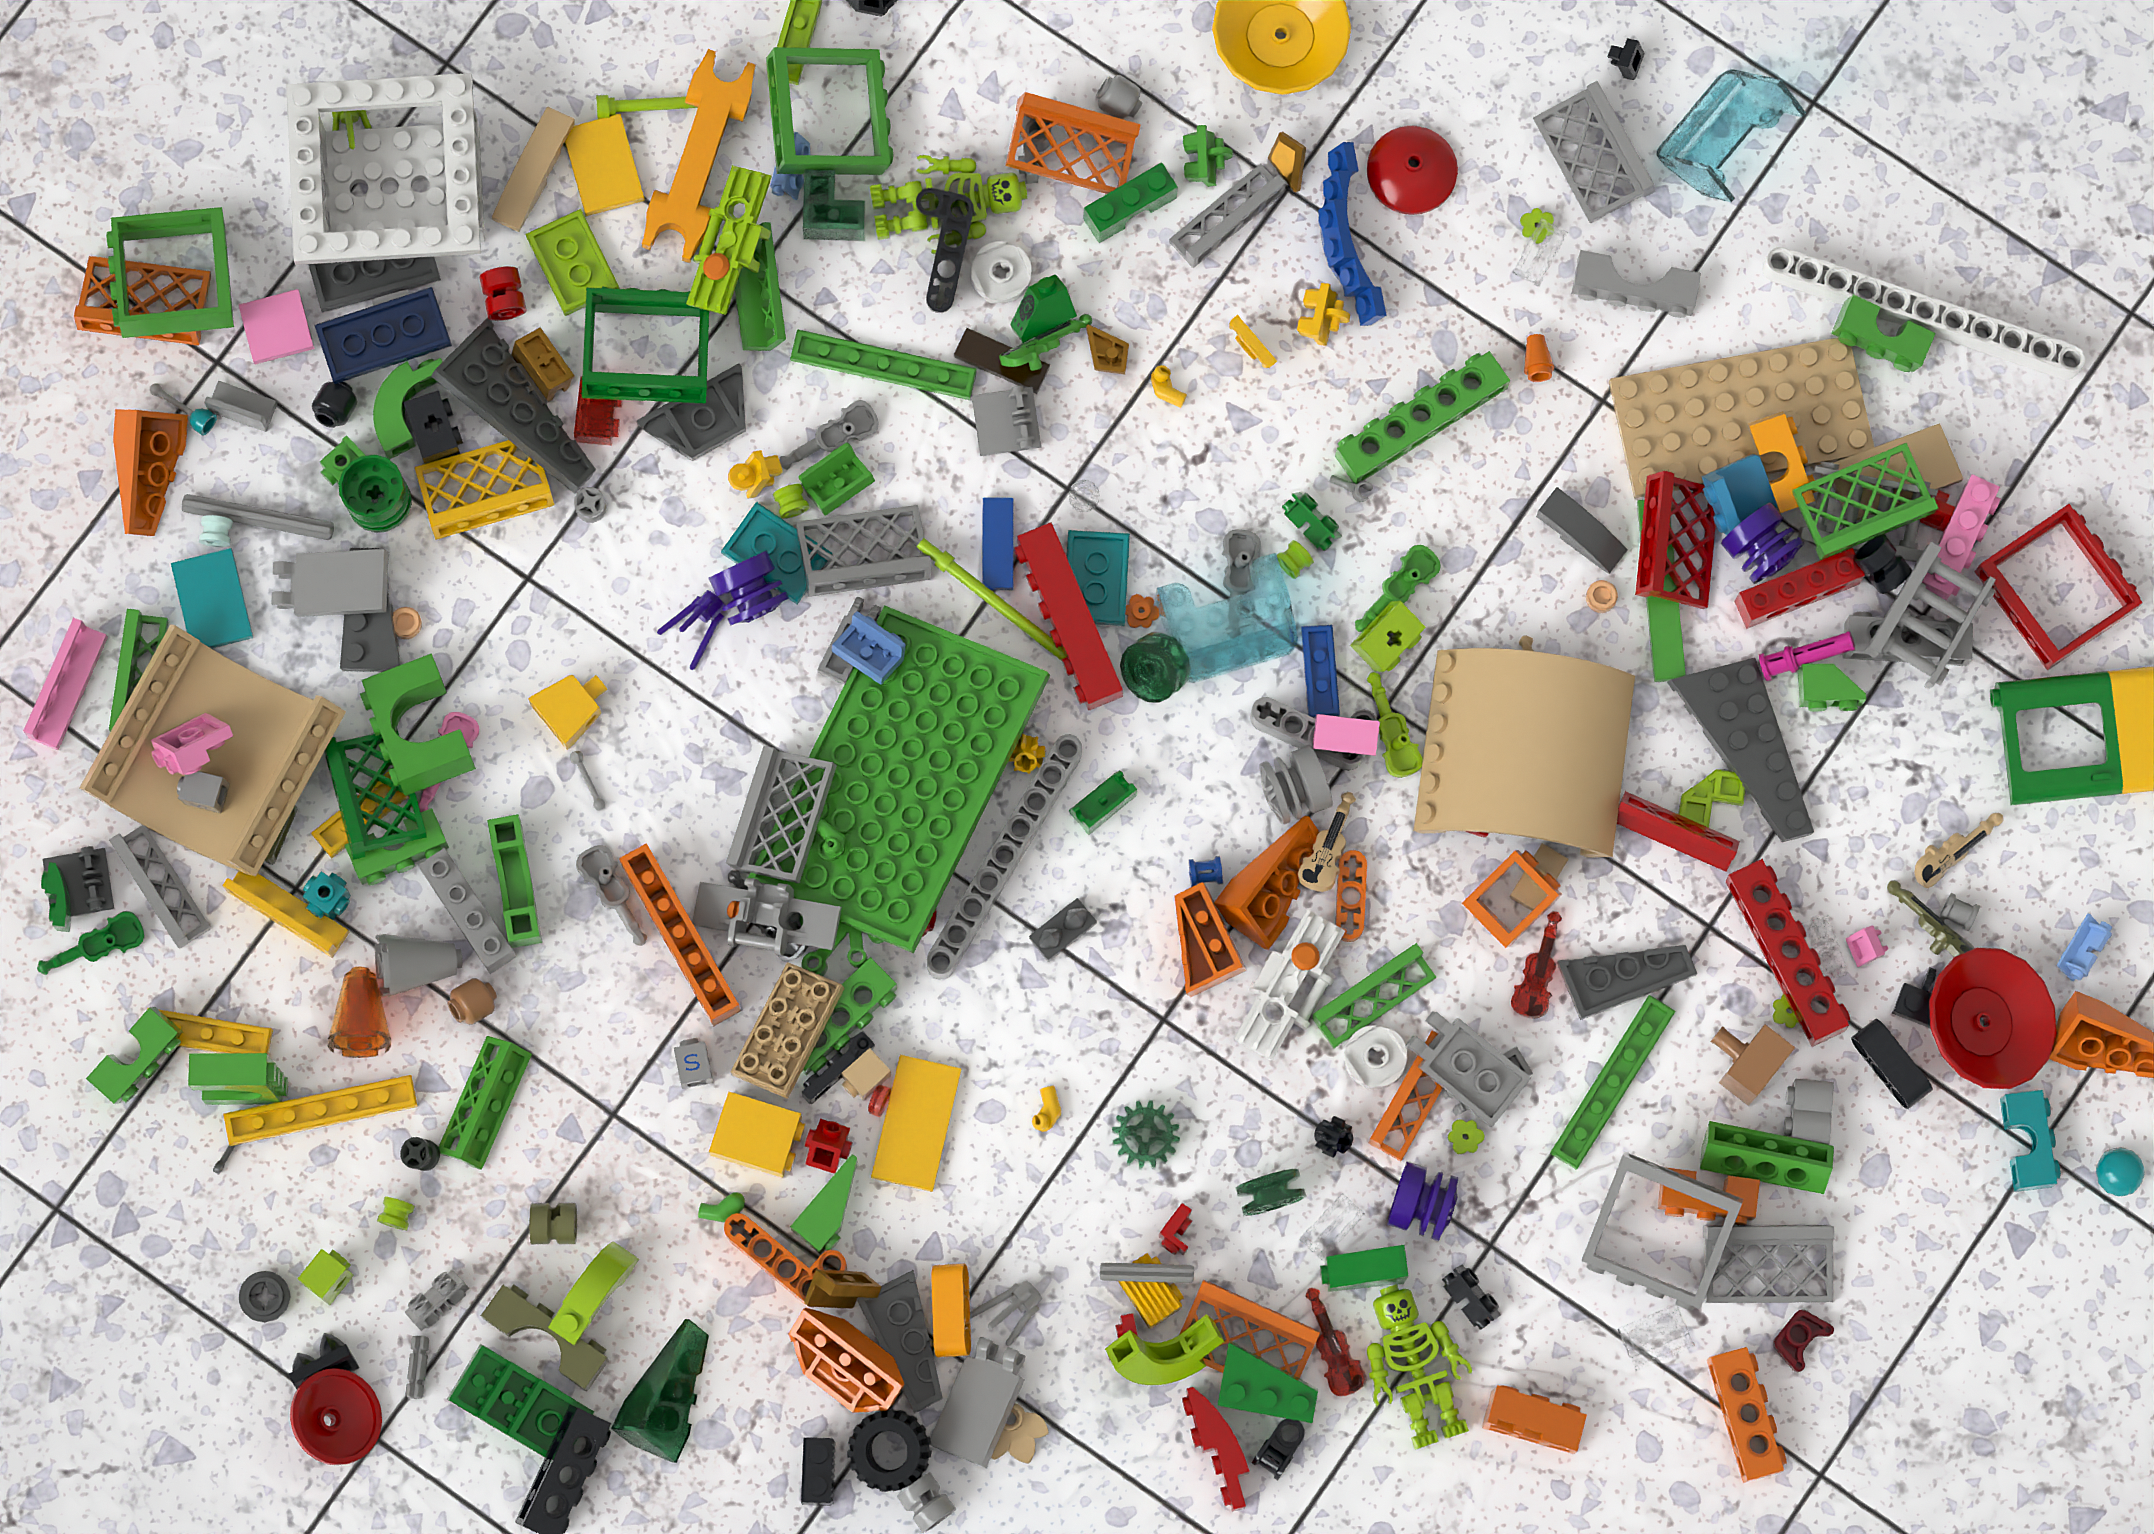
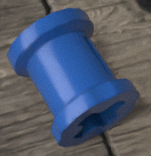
[1188,856,1223,887]

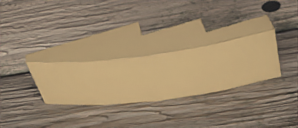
[492,106,575,232]

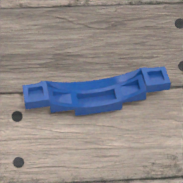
[1318,142,1387,326]

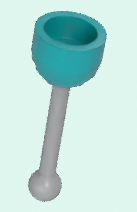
[149,383,217,436]

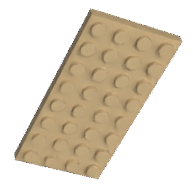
[1609,337,1874,498]

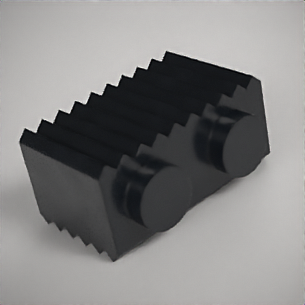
[801,1437,836,1506]

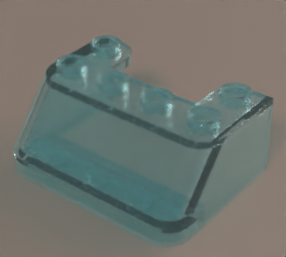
[1155,553,1298,683]

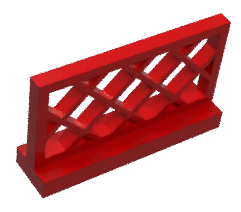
[1635,470,1716,609]

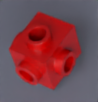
[805,1118,853,1174]

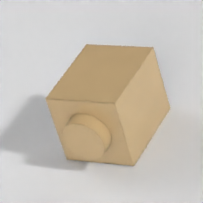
[841,1048,891,1101]

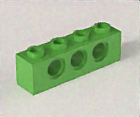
[802,957,897,1076]
[1700,1121,1834,1194]

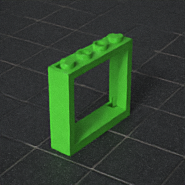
[766,47,893,175]
[106,207,234,338]

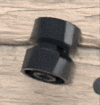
[1853,535,1912,594]

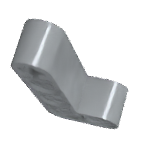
[1250,697,1377,771]

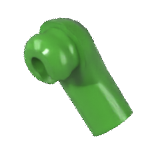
[816,819,845,858]
[698,1192,745,1223]

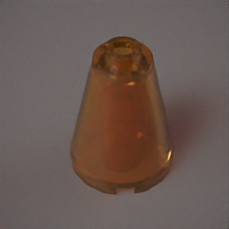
[327,966,391,1058]

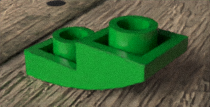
[41,862,71,932]

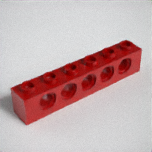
[1726,859,1850,1047]

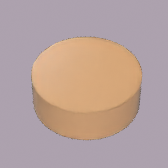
[1586,580,1618,613]
[393,607,422,639]

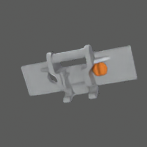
[692,877,842,955]

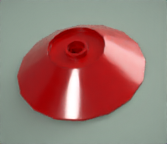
[1929,947,2057,1089]

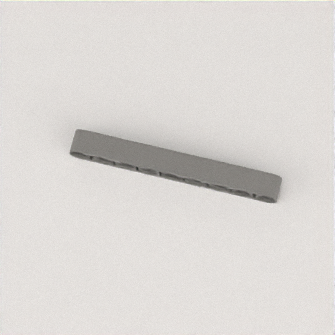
[927,734,1082,979]

